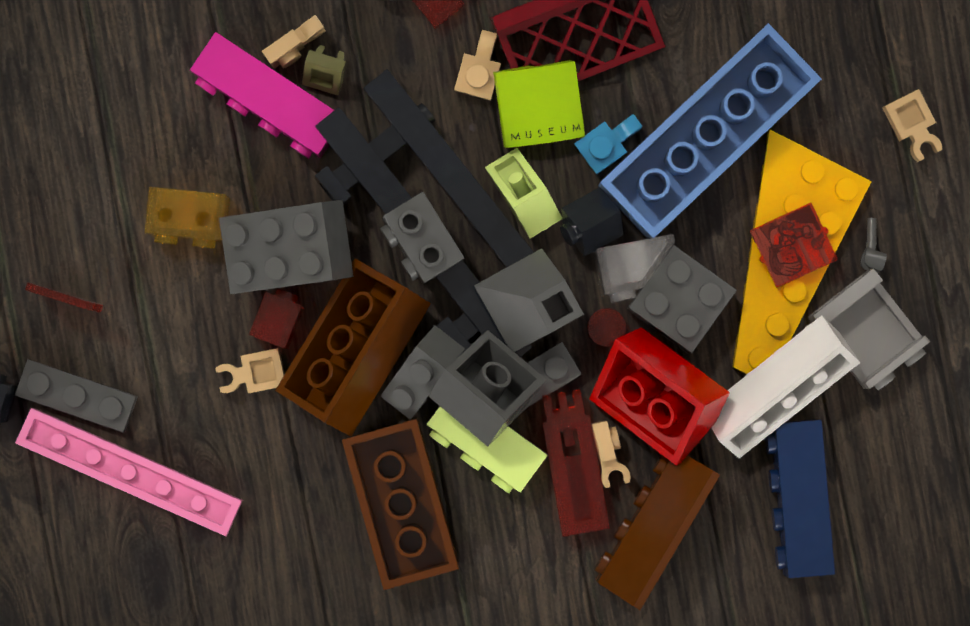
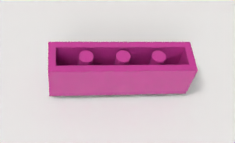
[190,32,334,159]

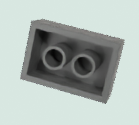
[219,200,354,294]

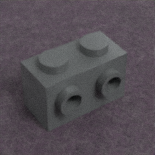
[380,192,464,285]

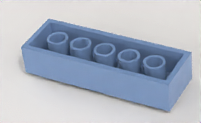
[598,23,822,241]

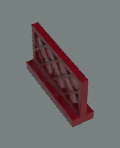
[489,0,665,81]

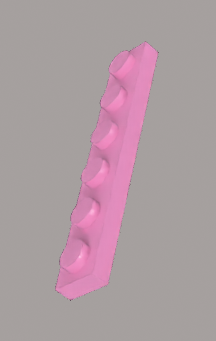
[15,408,243,536]

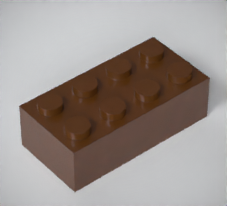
[275,258,431,436]
[342,418,459,590]

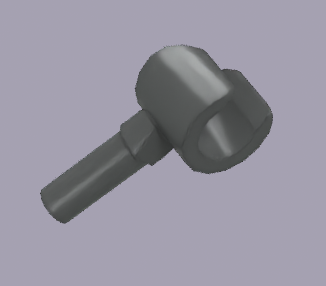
[860,218,887,273]

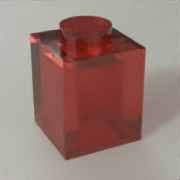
[249,288,304,349]

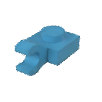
[574,114,643,175]

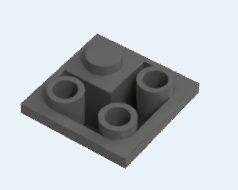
[474,248,584,352]

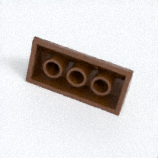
[594,455,720,610]

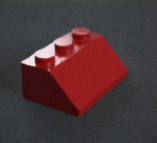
[589,327,730,466]

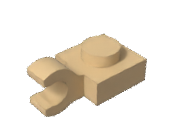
[454,30,501,101]
[591,420,631,488]

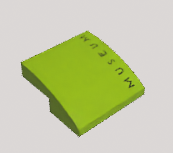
[493,60,585,148]

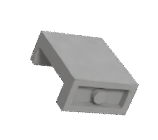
[808,268,930,390]

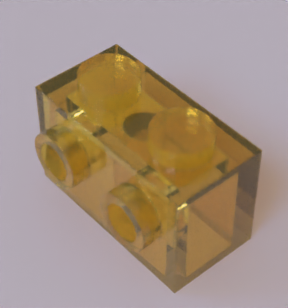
[144,187,230,249]

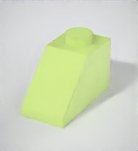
[485,148,562,239]

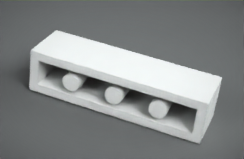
[711,315,860,458]

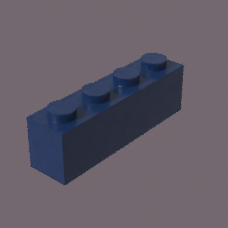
[765,419,835,578]

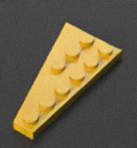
[732,129,872,374]

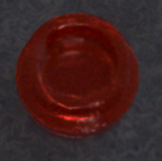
[588,308,626,347]

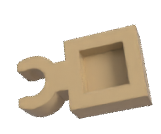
[262,15,326,69]
[883,89,942,162]
[215,348,285,393]

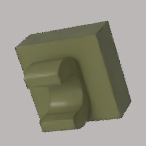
[302,45,346,95]

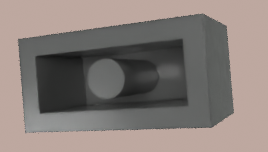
[380,326,465,420]

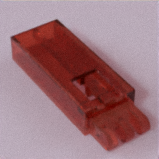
[542,389,610,537]

